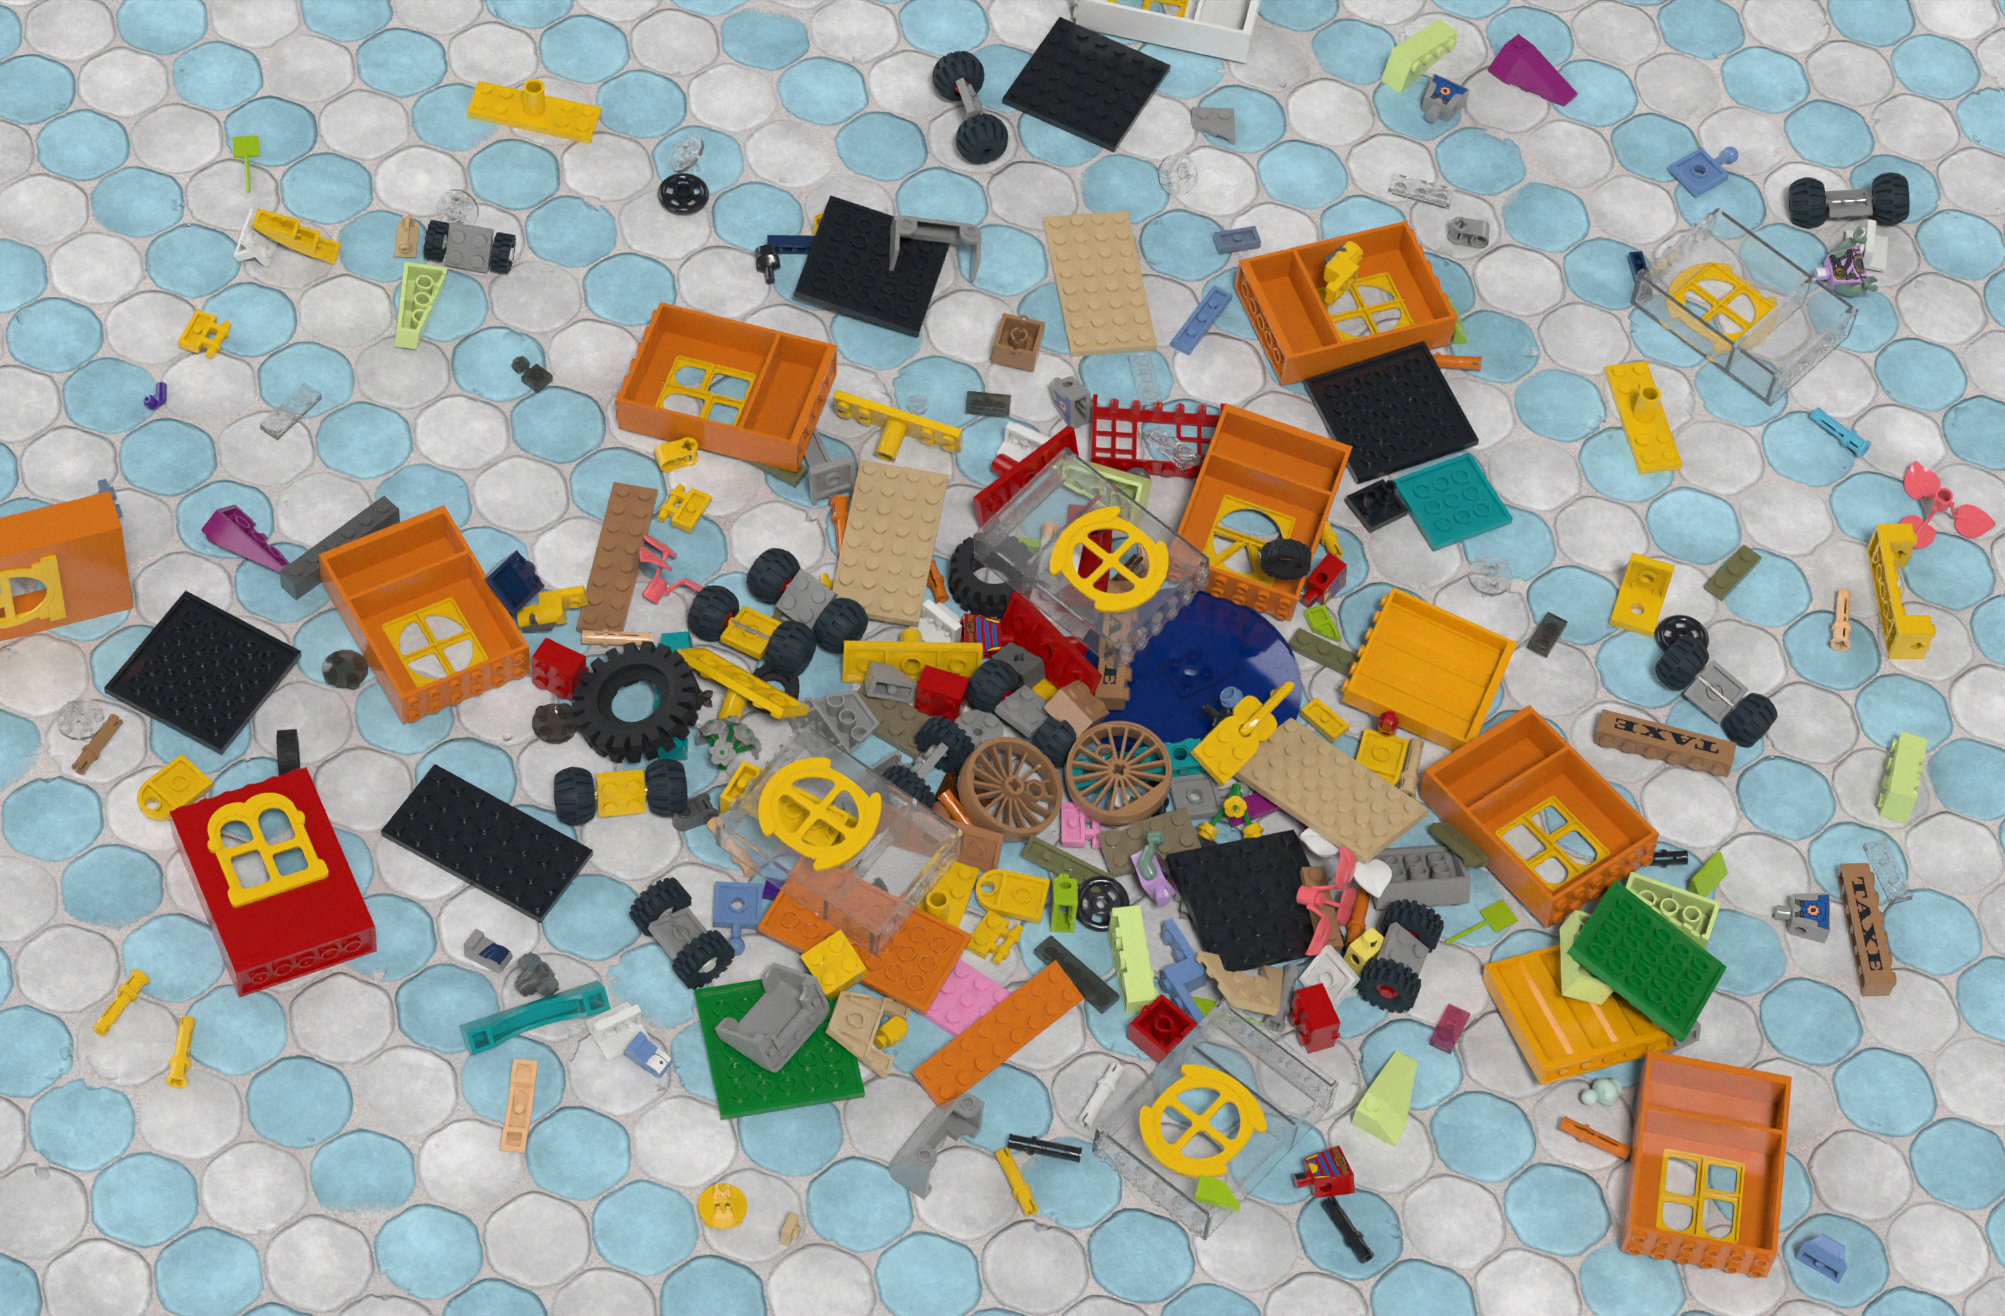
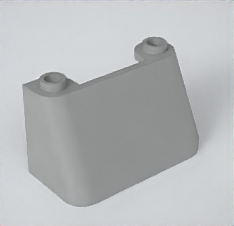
[715,963,829,1073]
[889,1094,985,1200]

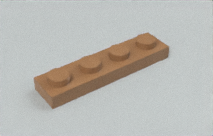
[1300,866,1344,951]

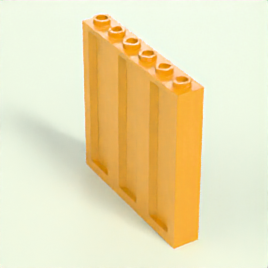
[1341,587,1517,751]
[1482,944,1674,1086]

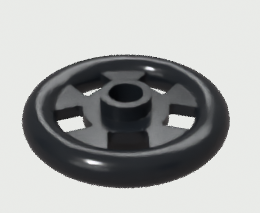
[658,173,709,215]
[1656,615,1709,653]
[1076,876,1130,932]

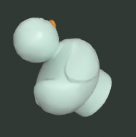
[1581,1078,1622,1106]

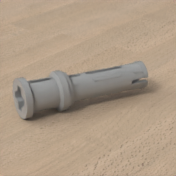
[1264,964,1300,1032]

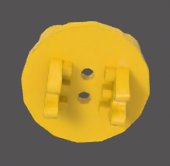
[698,1183,748,1230]

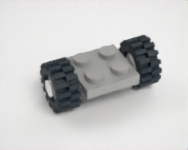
[423,220,516,273]

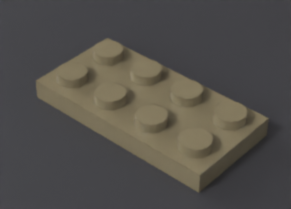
[857,684,931,760]
[1097,807,1201,878]

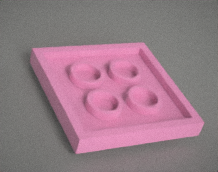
[916,959,1012,1038]

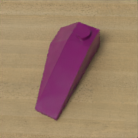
[1488,34,1578,107]
[201,505,290,572]

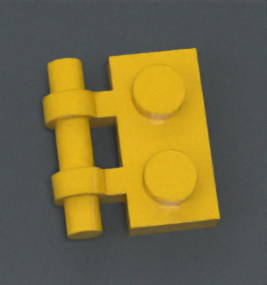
[178,309,231,359]
[657,484,712,533]
[965,910,1024,965]

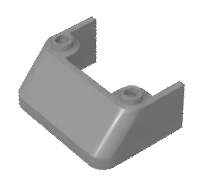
[889,215,981,281]

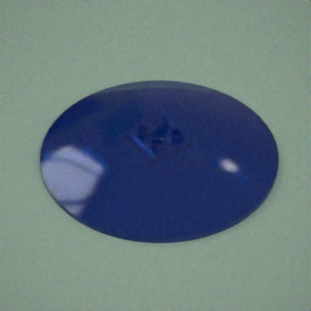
[1084,588,1302,773]

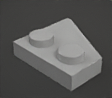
[1191,107,1236,145]

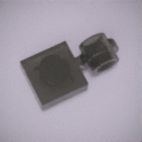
[511,356,553,393]

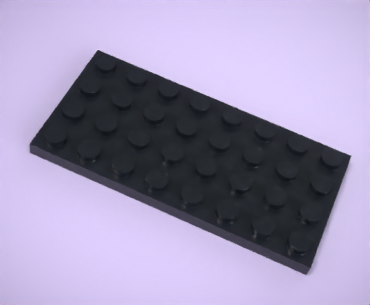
[381,764,593,923]

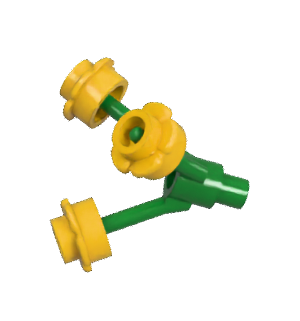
[1197,784,1264,842]

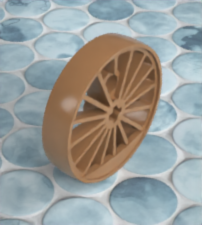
[1065,721,1172,826]
[957,737,1062,842]

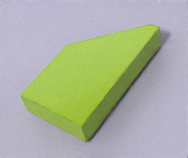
[1303,604,1341,642]
[1194,1175,1240,1212]

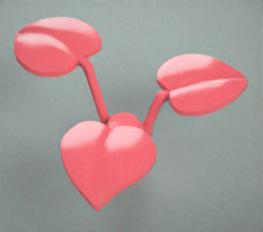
[1900,461,1996,549]
[639,535,704,604]
[1297,847,1357,956]

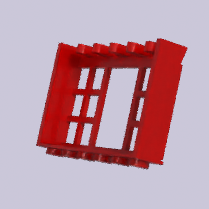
[1090,394,1225,479]

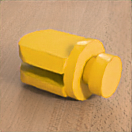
[873,1016,908,1049]

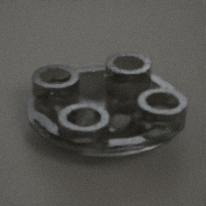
[322,650,368,690]
[532,703,578,744]

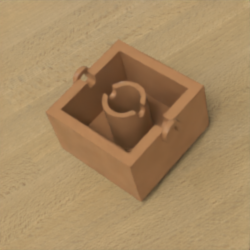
[991,313,1045,372]
[1043,680,1110,740]

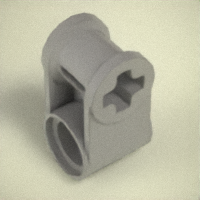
[1447,217,1490,248]

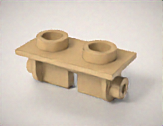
[394,214,419,258]

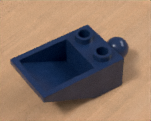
[484,550,545,616]

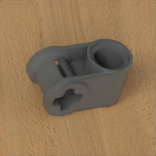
[672,793,719,832]

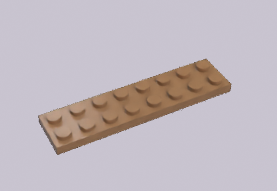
[577,482,658,633]

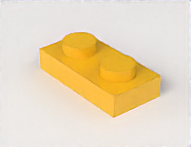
[1300,697,1350,743]

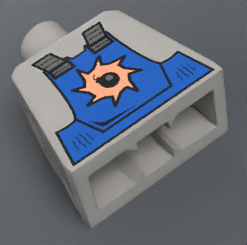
[1422,73,1470,123]
[1050,376,1090,429]
[1775,893,1830,943]

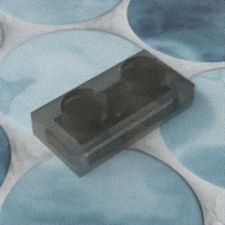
[965,391,1011,418]
[1527,612,1568,658]

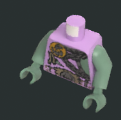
[1814,229,1878,297]
[1131,831,1177,906]

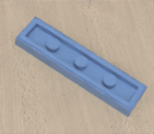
[1171,285,1233,355]

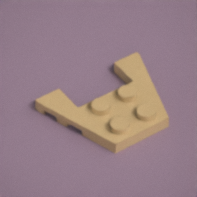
[1196,951,1283,1016]
[825,991,911,1079]

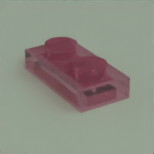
[1429,1004,1471,1055]

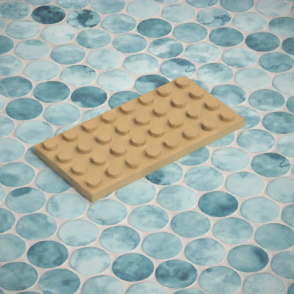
[1043,211,1157,357]
[832,460,949,627]
[1234,718,1428,865]

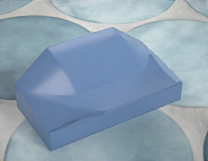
[1795,1234,1847,1284]

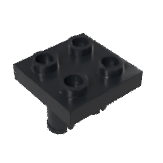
[1346,479,1408,533]

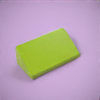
[1448,297,1468,344]
[1687,852,1727,897]

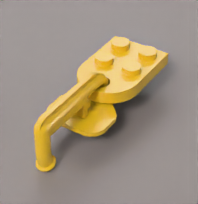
[1190,681,1294,787]

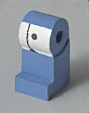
[624,1031,673,1078]

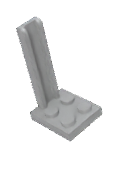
[804,426,855,506]

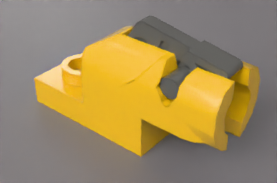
[1323,241,1363,306]
[517,585,589,633]

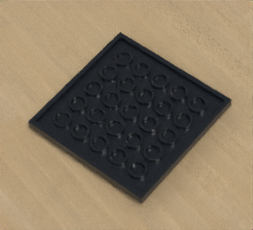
[1002,17,1171,153]
[793,195,951,338]
[1304,341,1479,485]
[104,590,302,755]
[1165,829,1346,972]

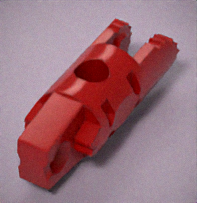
[1376,710,1399,737]

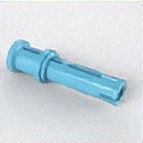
[1810,407,1872,458]

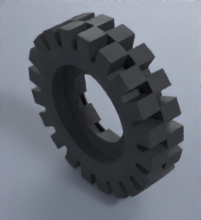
[572,641,702,763]

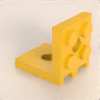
[1609,553,1675,638]

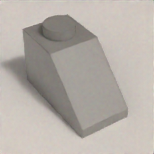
[864,661,917,704]

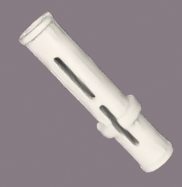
[1077,1063,1125,1129]

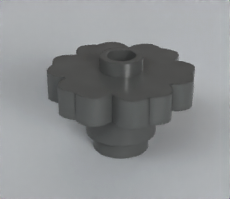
[514,952,559,997]

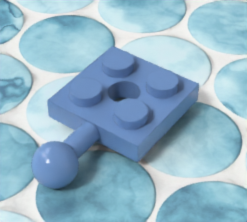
[1669,146,1739,197]
[713,881,763,956]

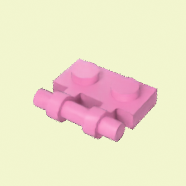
[1060,802,1103,849]

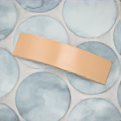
[500,1058,538,1153]

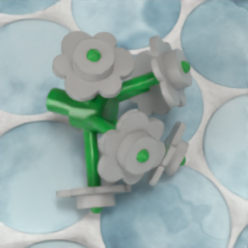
[695,716,761,770]

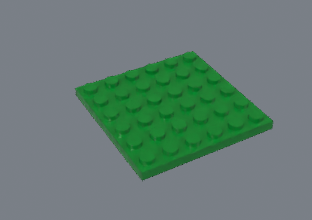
[1567,879,1727,1043]
[694,972,865,1120]

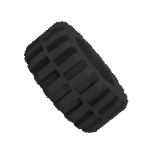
[948,532,1036,619]

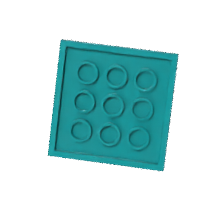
[1393,452,1513,551]

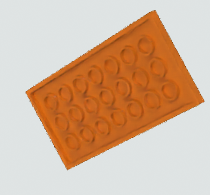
[757,855,972,1015]

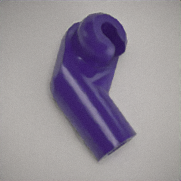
[143,382,167,410]

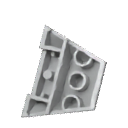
[789,690,880,770]

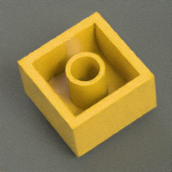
[800,929,870,1001]

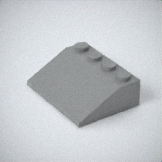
[1369,844,1471,910]

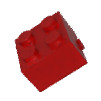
[532,637,589,702]
[914,665,969,724]
[1289,983,1341,1054]
[1127,994,1198,1067]

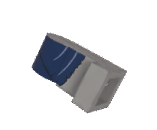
[464,929,513,973]

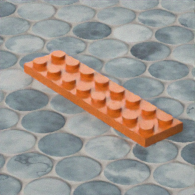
[912,960,1084,1106]

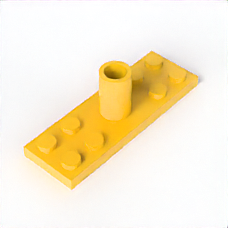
[467,79,602,144]
[1604,361,1682,475]
[833,390,963,462]
[842,628,983,684]
[677,647,810,719]
[915,855,980,928]

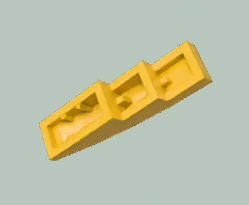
[252,208,341,265]

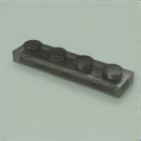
[1034,935,1120,1014]

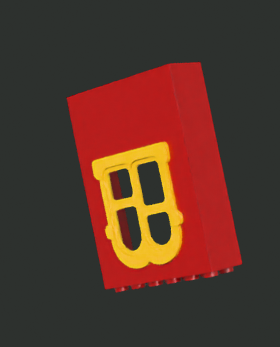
[169,767,377,998]

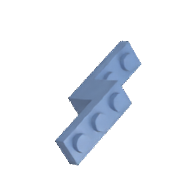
[1160,918,1208,1037]

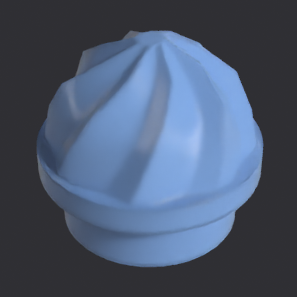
[1220,686,1243,710]

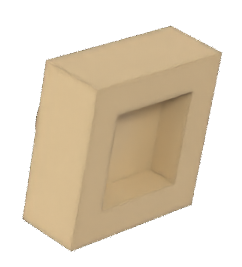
[780,1212,802,1247]

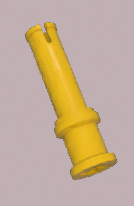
[92,969,150,1037]
[165,1016,196,1088]

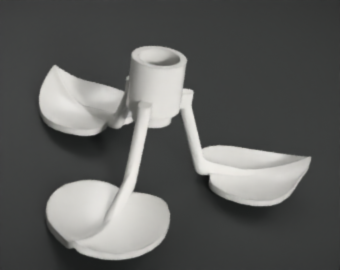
[1300,828,1403,899]

